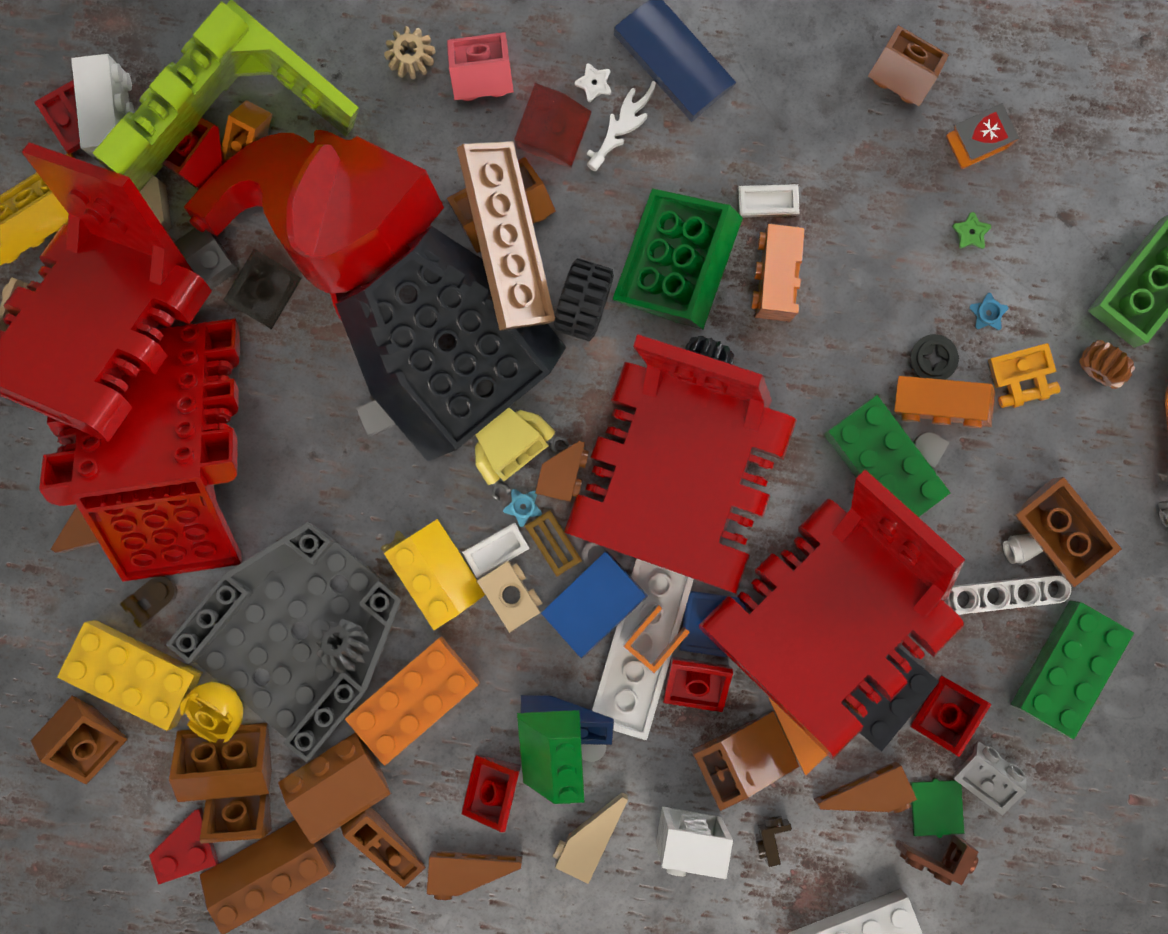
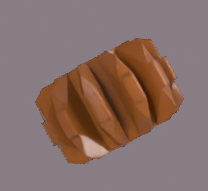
[1079,340,1135,389]

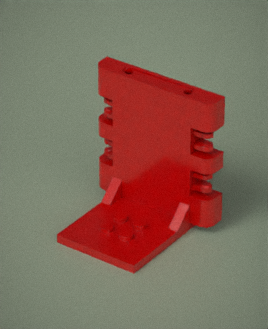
[0,142,212,442]
[39,318,242,582]
[564,334,797,594]
[698,470,966,759]

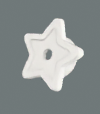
[574,63,612,102]

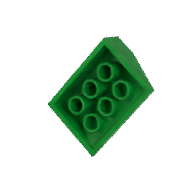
[612,188,743,330]

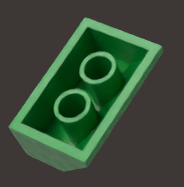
[517,710,585,804]

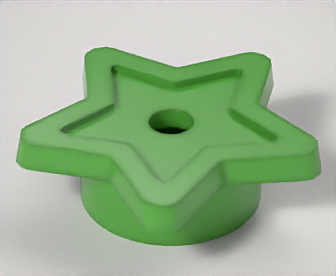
[952,212,991,249]

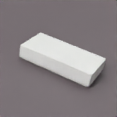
[738,184,799,218]
[462,523,530,578]

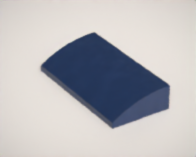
[614,0,736,122]

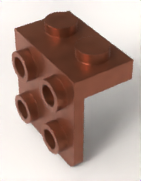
[895,835,979,885]

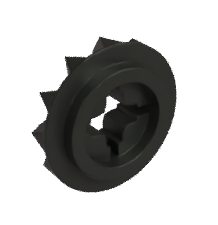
[910,334,959,380]

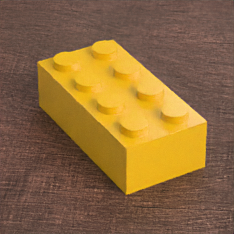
[57,620,203,731]

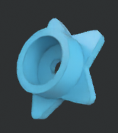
[503,489,542,527]

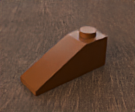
[814,761,917,813]
[340,807,426,888]
[427,851,523,900]

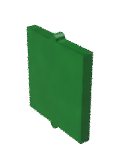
[910,778,965,838]

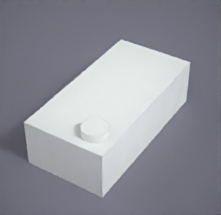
[656,806,733,879]

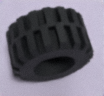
[554,258,614,342]

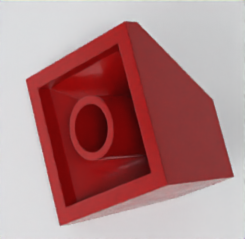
[162,118,223,190]

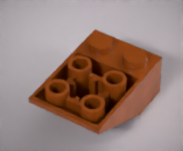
[691,711,800,811]

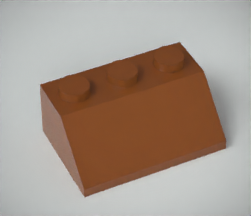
[447,157,556,253]
[1015,477,1122,587]
[169,723,272,802]
[278,732,391,844]

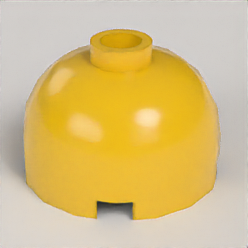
[180,682,244,743]

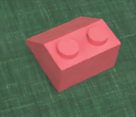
[447,32,514,101]

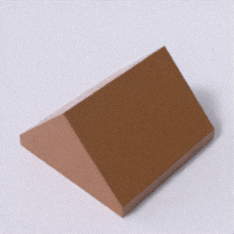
[200,794,272,844]

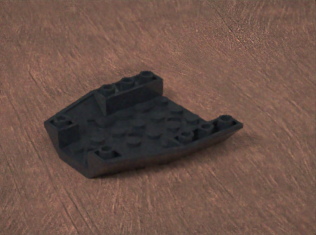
[335,226,566,461]

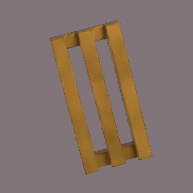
[525,510,582,577]

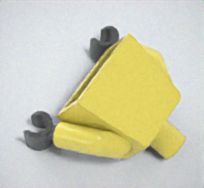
[475,408,569,501]

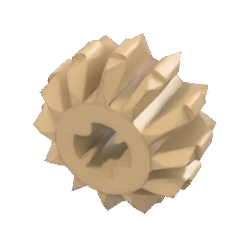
[384,26,436,79]

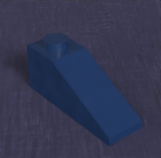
[520,695,614,745]

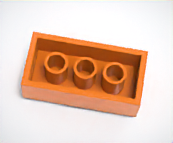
[345,636,480,766]

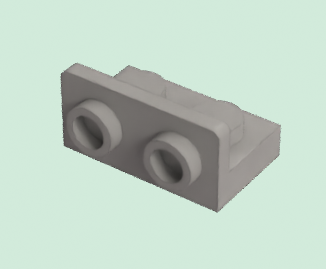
[953,741,1027,816]

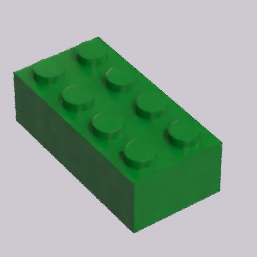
[823,395,951,517]
[1010,600,1134,740]

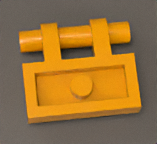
[988,343,1061,408]

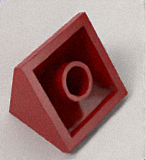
[663,656,733,712]
[910,675,992,757]
[461,755,521,832]

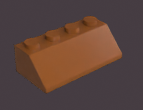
[200,820,336,934]

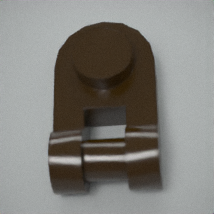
[120,576,178,628]

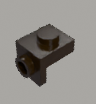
[756,816,792,867]

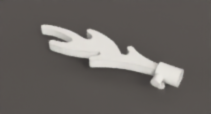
[587,81,656,171]

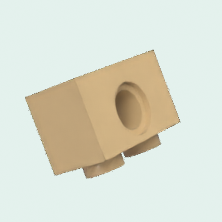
[477,561,543,633]

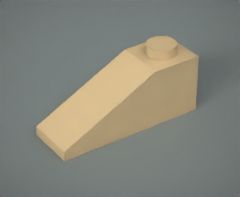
[552,793,628,884]

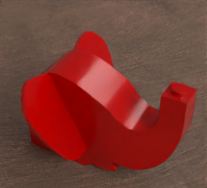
[184,130,444,321]

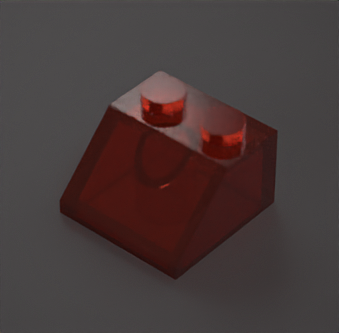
[514,83,592,168]

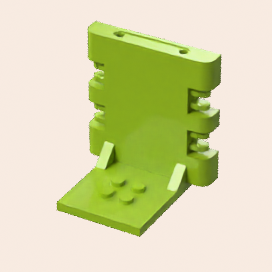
[93,0,359,192]

